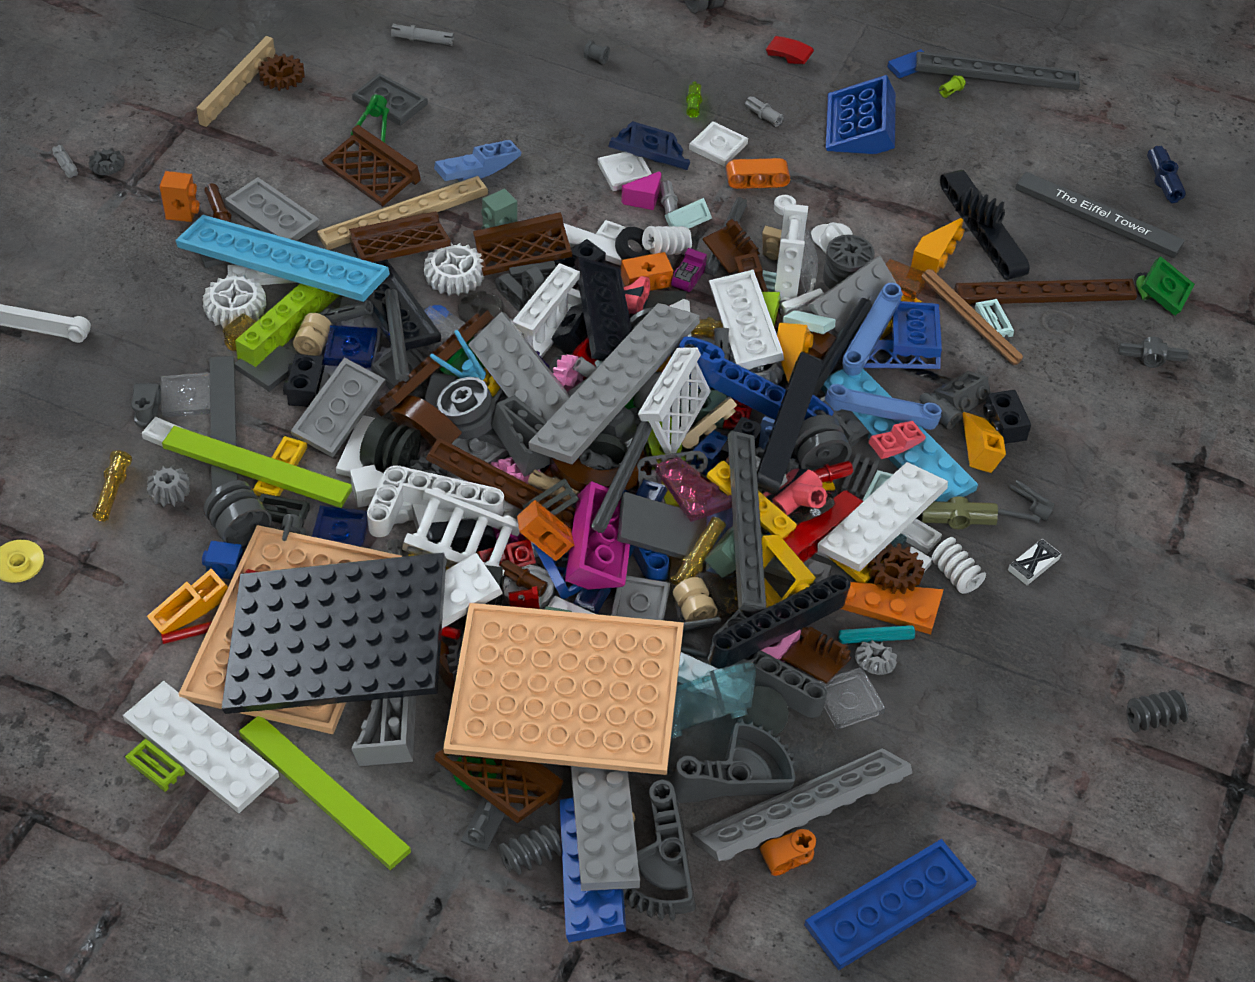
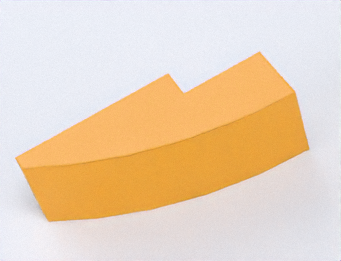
[147,568,228,635]

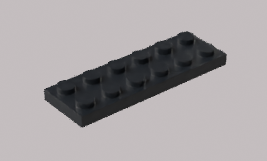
[574,256,632,361]
[366,259,441,351]

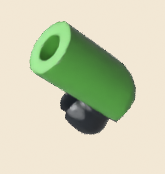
[1134,272,1151,300]

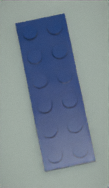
[560,797,626,942]
[804,839,977,970]

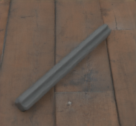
[385,289,409,382]
[592,421,652,533]

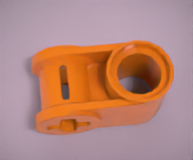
[760,829,816,876]

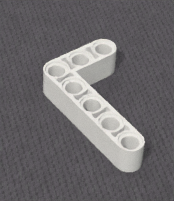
[367,466,504,537]

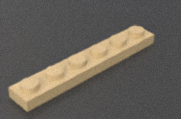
[197,36,275,127]

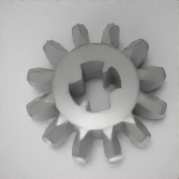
[147,465,190,507]

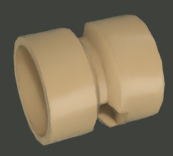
[293,313,333,356]
[673,577,718,627]

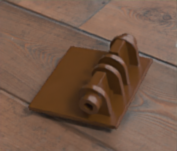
[702,219,760,274]
[781,626,851,684]

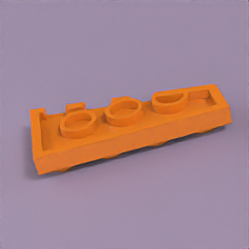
[841,582,944,635]

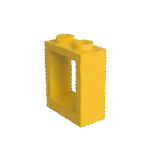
[761,534,816,608]

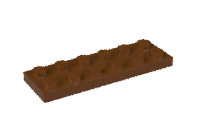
[376,310,494,417]

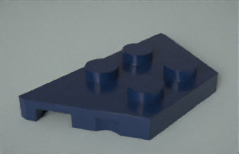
[608,121,690,170]

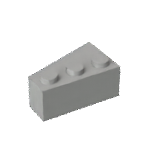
[351,696,416,766]

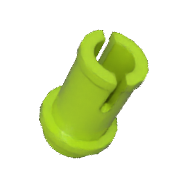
[939,75,966,98]

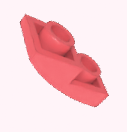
[868,421,926,459]

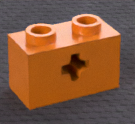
[160,171,200,222]
[621,252,673,290]

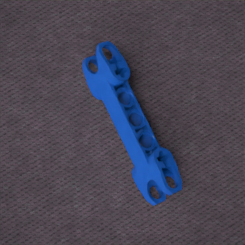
[678,337,834,421]

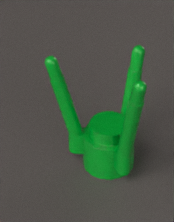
[351,94,389,143]

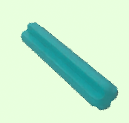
[838,625,915,644]

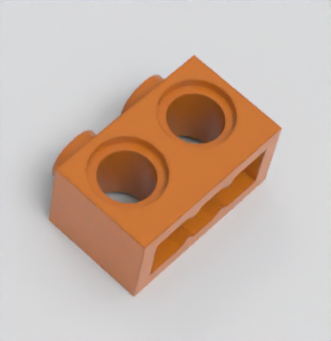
[517,500,574,561]

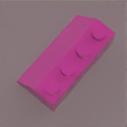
[565,481,630,589]

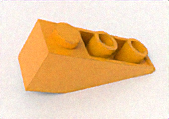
[911,218,965,274]
[777,323,813,382]
[963,412,1006,473]

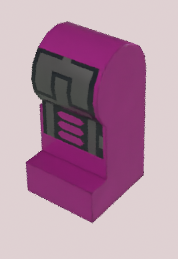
[672,248,707,292]

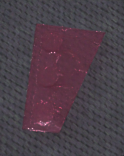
[656,457,732,522]

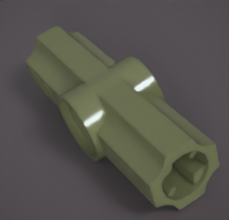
[920,496,998,530]

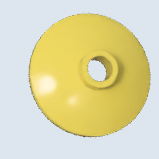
[0,540,44,583]

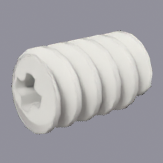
[642,226,692,255]
[932,537,986,594]

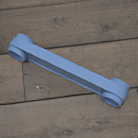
[842,283,902,376]
[825,384,942,430]

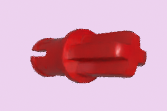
[811,461,853,483]

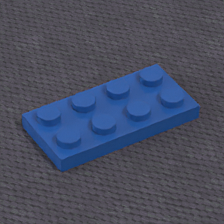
[892,301,942,358]

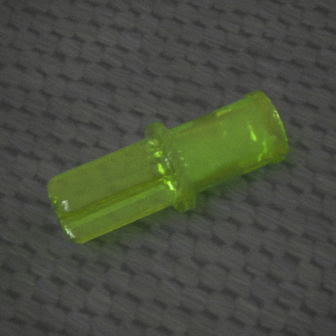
[686,81,703,118]

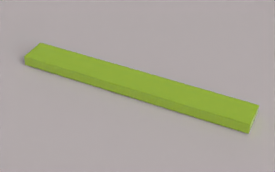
[162,426,352,508]
[239,716,411,870]

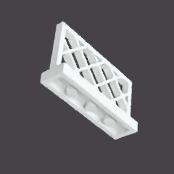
[638,347,711,454]

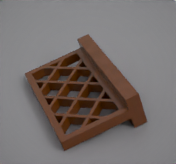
[322,125,421,207]
[349,211,451,262]
[473,212,572,276]
[434,749,563,823]

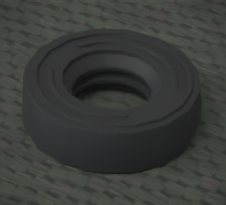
[615,227,651,260]

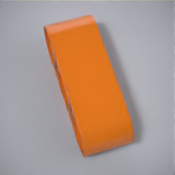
[726,158,790,189]

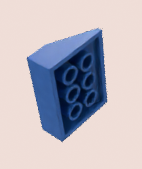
[826,75,896,154]

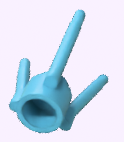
[430,330,486,380]

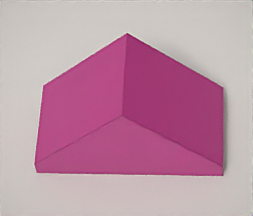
[621,171,662,210]

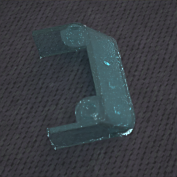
[671,661,756,739]

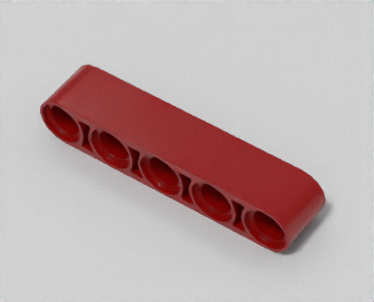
[774,490,864,563]

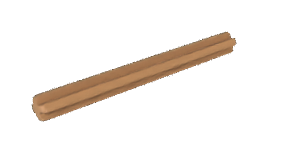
[922,269,1023,365]

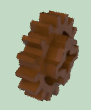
[258,54,305,91]
[868,543,925,594]

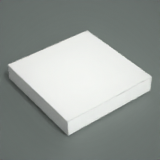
[689,121,748,167]
[598,152,652,191]

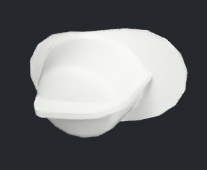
[811,222,853,253]

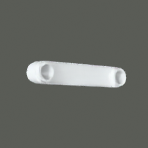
[0,304,91,343]

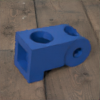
[691,430,728,476]

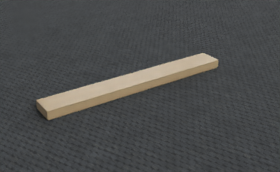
[317,176,488,250]

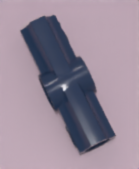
[1147,146,1186,203]

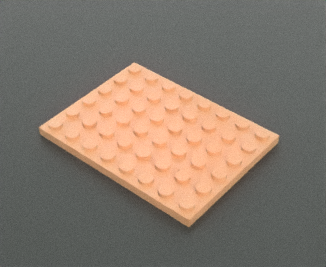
[179,525,403,734]
[443,603,684,775]

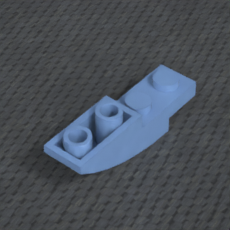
[434,140,521,182]

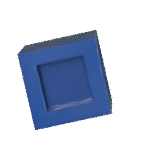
[202,541,243,580]

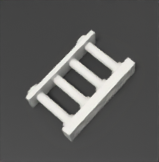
[774,203,808,309]
[512,263,580,358]
[402,487,519,574]

